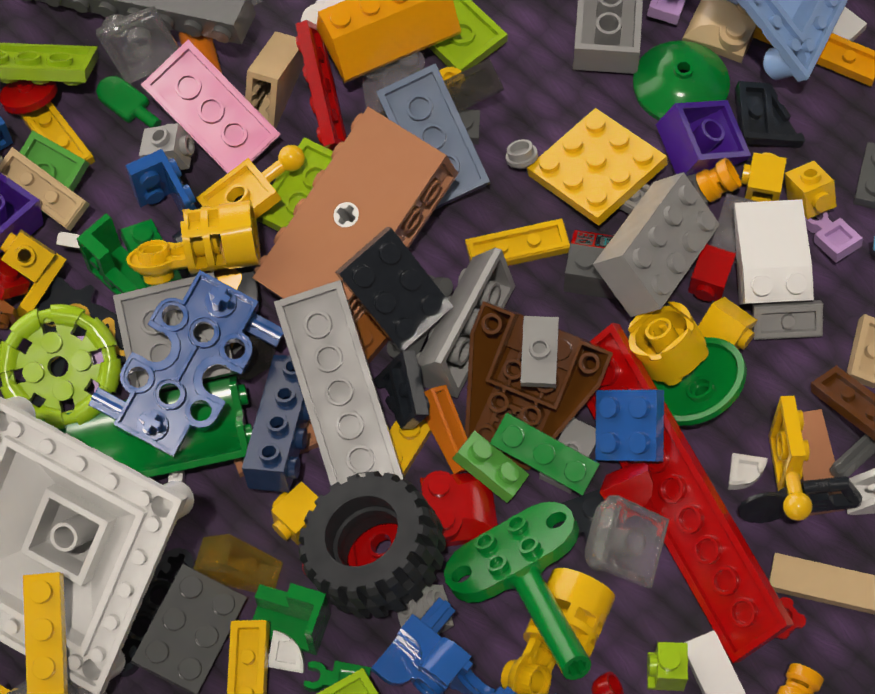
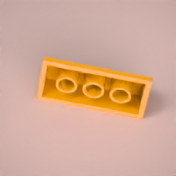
[316,0,461,83]

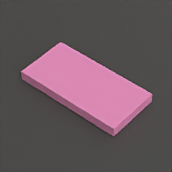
[141,39,281,174]

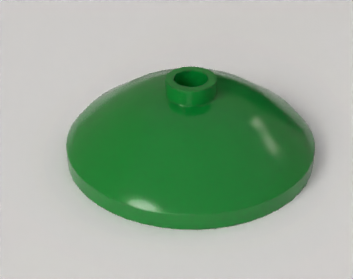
[633,40,730,121]
[652,337,747,425]

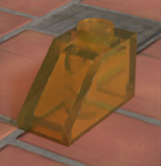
[194,534,283,593]

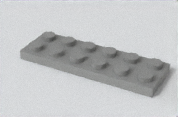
[274,280,405,486]

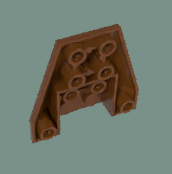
[465,301,613,470]

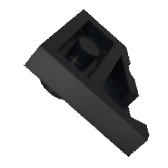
[735,81,805,148]
[374,350,429,429]

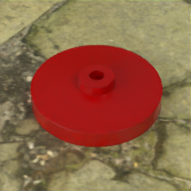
[0,80,58,114]

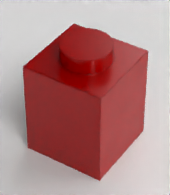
[688,244,736,301]

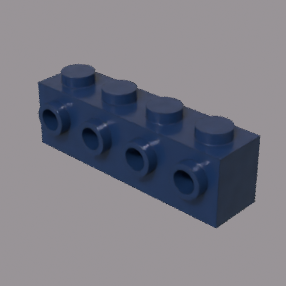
[242,355,310,492]

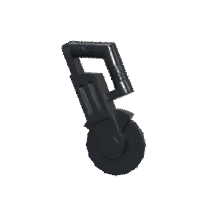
[738,476,862,523]

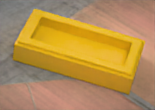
[16,253,67,318]

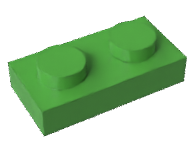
[452,430,529,503]

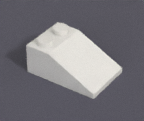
[734,199,814,305]

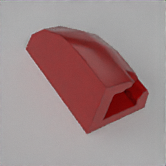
[600,462,653,520]

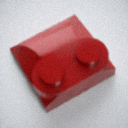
[420,471,498,547]

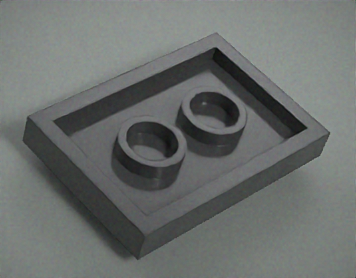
[130,564,247,694]

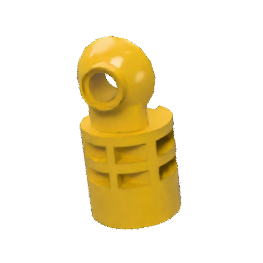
[126,200,261,285]
[501,568,616,694]

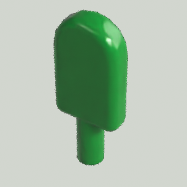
[96,76,161,128]

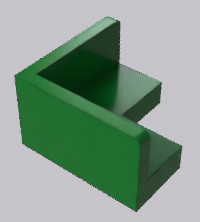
[76,213,146,295]
[252,583,331,655]

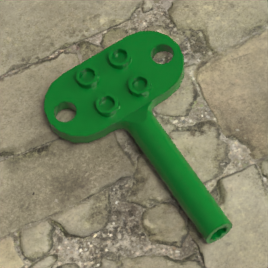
[444,502,592,680]

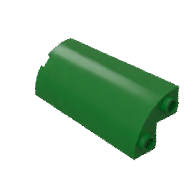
[42,376,253,478]

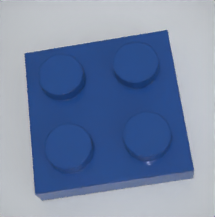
[595,390,664,461]

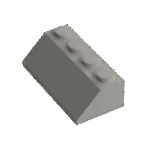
[416,248,515,398]

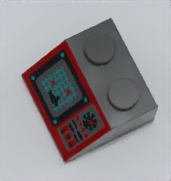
[564,230,618,300]

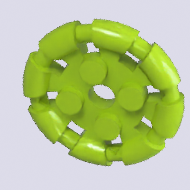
[0,304,121,429]

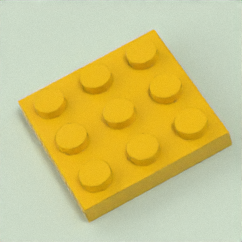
[527,108,668,226]

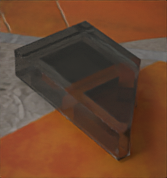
[237,333,277,380]

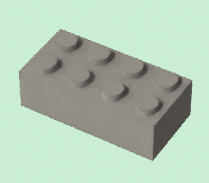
[573,0,643,74]
[593,172,720,317]

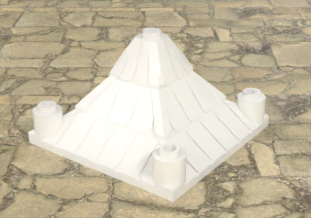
[0,396,194,694]

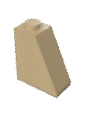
[245,31,304,129]

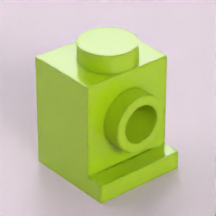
[647,642,688,691]

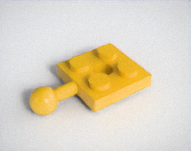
[196,145,305,219]
[768,396,813,521]

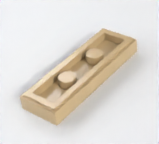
[0,147,90,231]
[769,553,875,615]

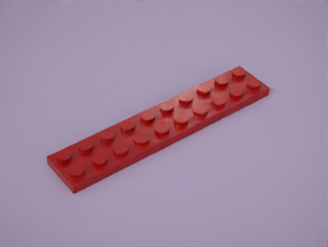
[586,323,794,663]

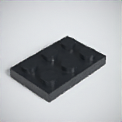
[335,227,453,351]

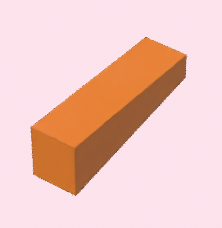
[424,385,467,474]

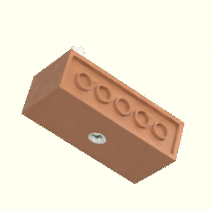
[252,107,459,324]

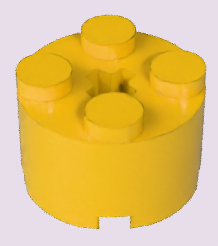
[628,302,709,386]

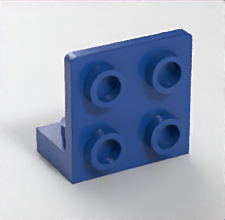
[125,149,196,219]

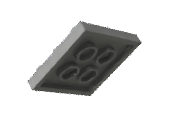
[113,272,237,392]

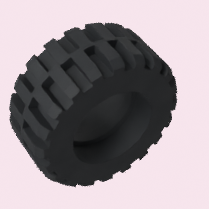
[298,471,446,618]

